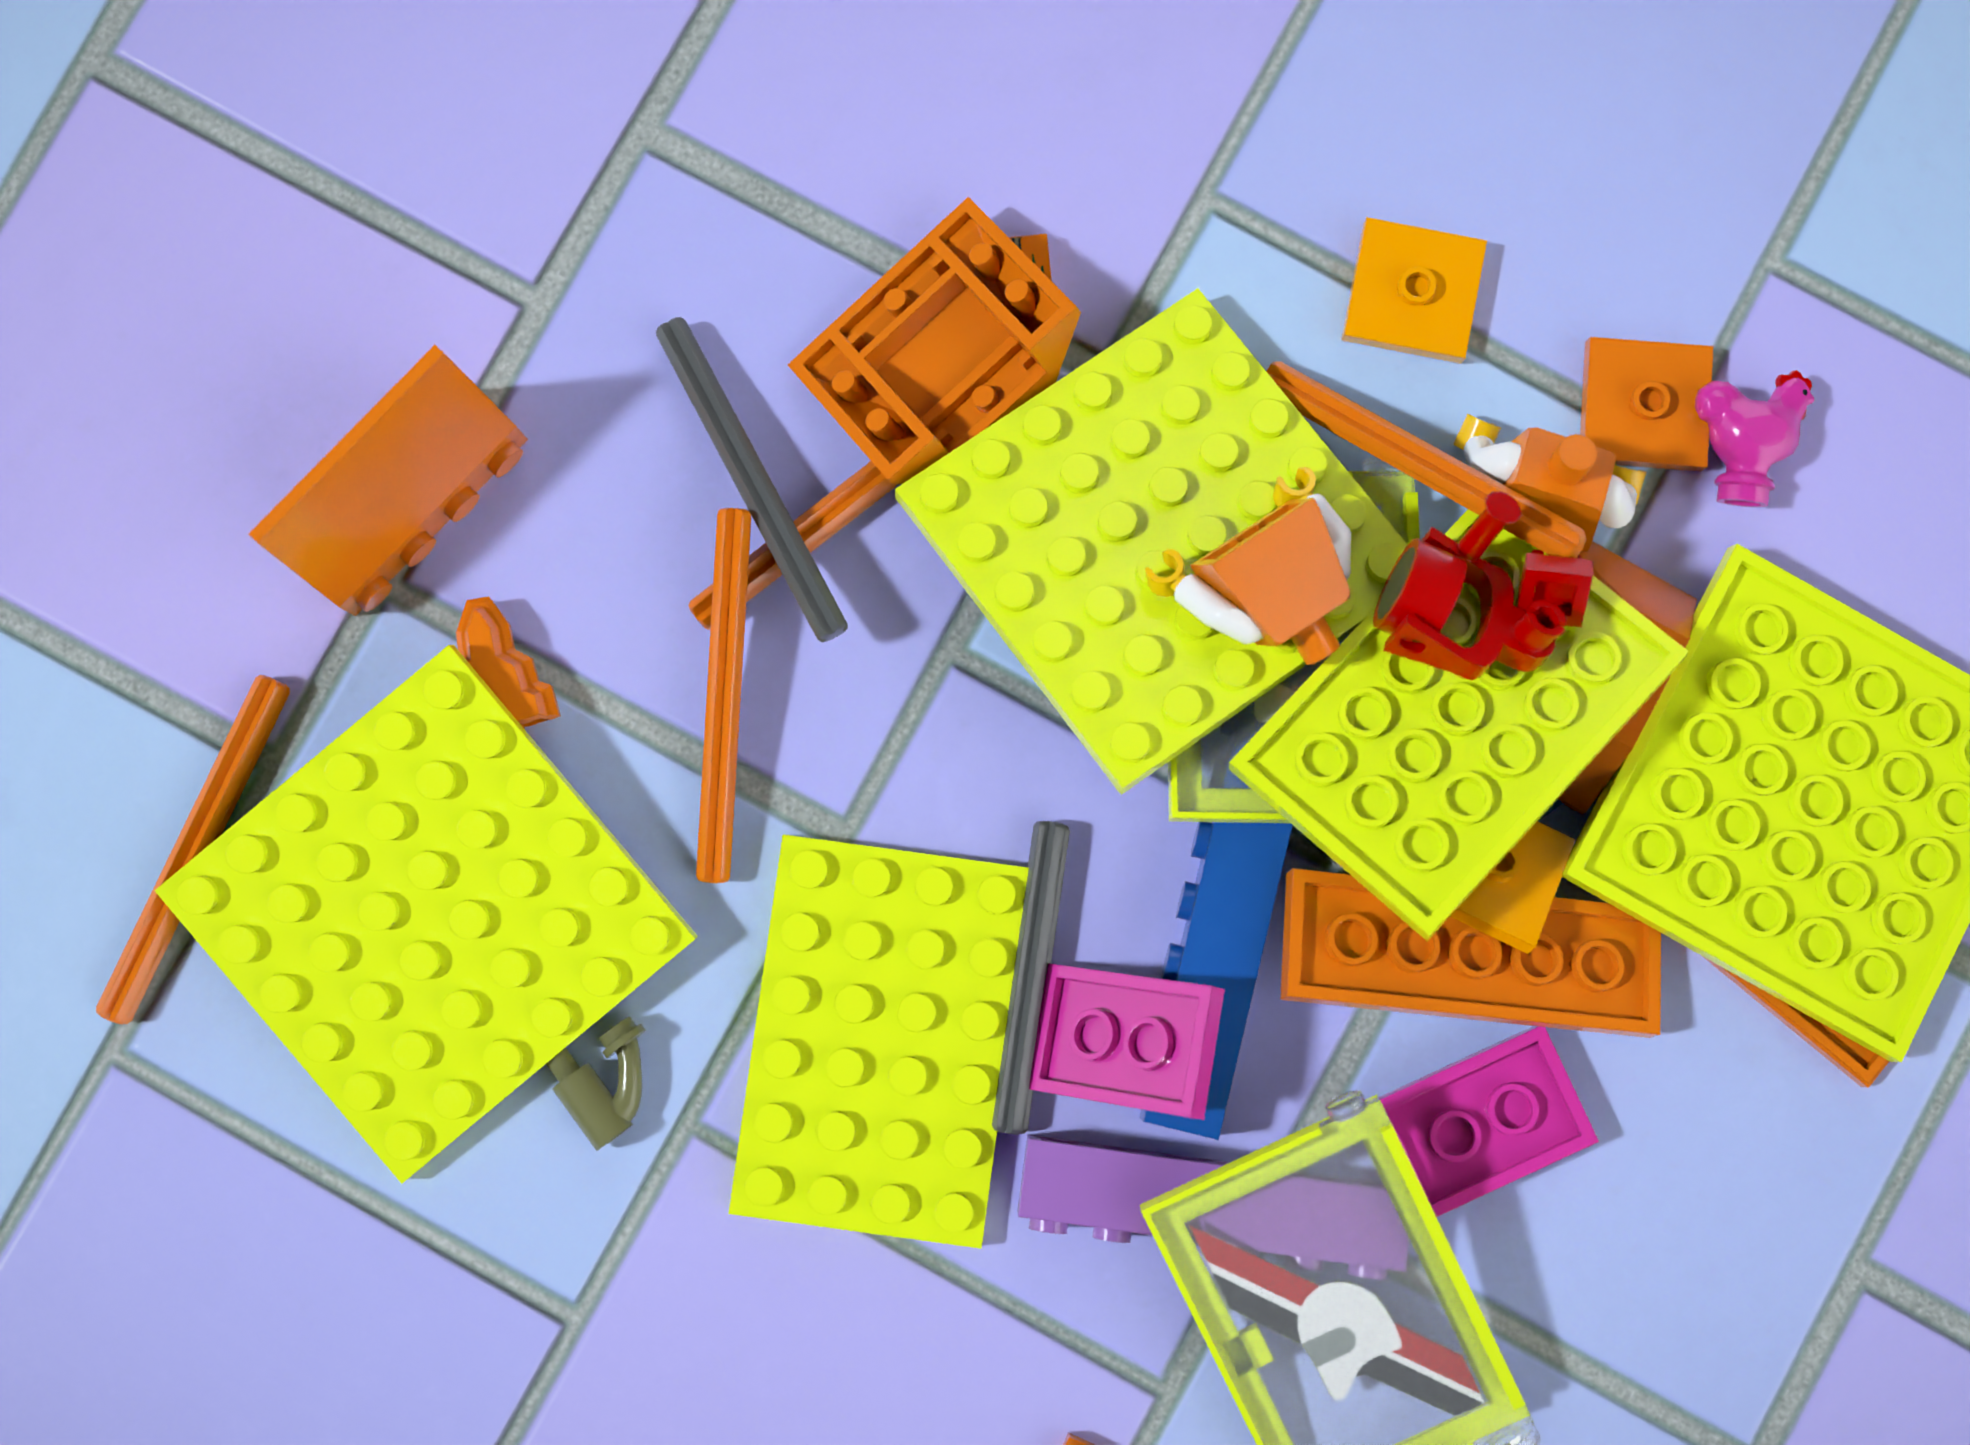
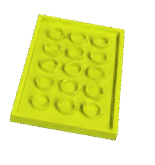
[1229,509,1689,941]
[728,834,1029,1249]

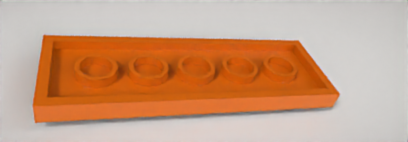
[1280,868,1661,1038]

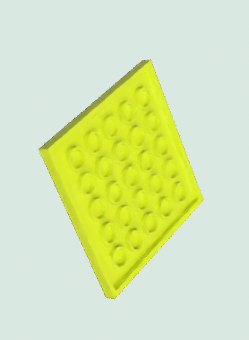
[895,288,1408,795]
[1562,544,1970,1062]
[154,645,698,1184]

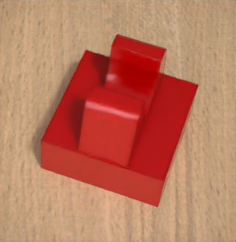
[1516,549,1593,628]

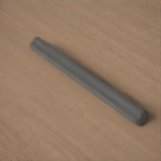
[656,317,848,642]

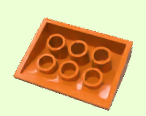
[248,345,528,616]

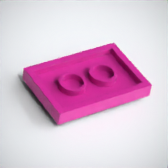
[1029,963,1225,1120]
[1379,1026,1599,1217]

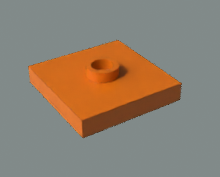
[1580,337,1714,472]

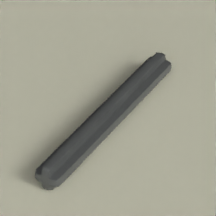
[992,821,1070,1135]

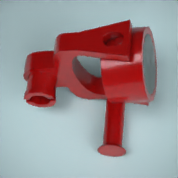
[1373,491,1567,680]

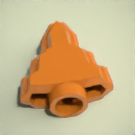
[456,596,561,729]

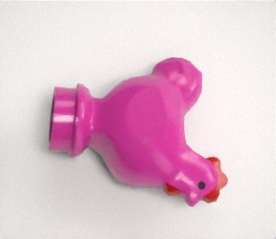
[1695,370,1815,507]

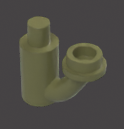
[546,1016,646,1151]

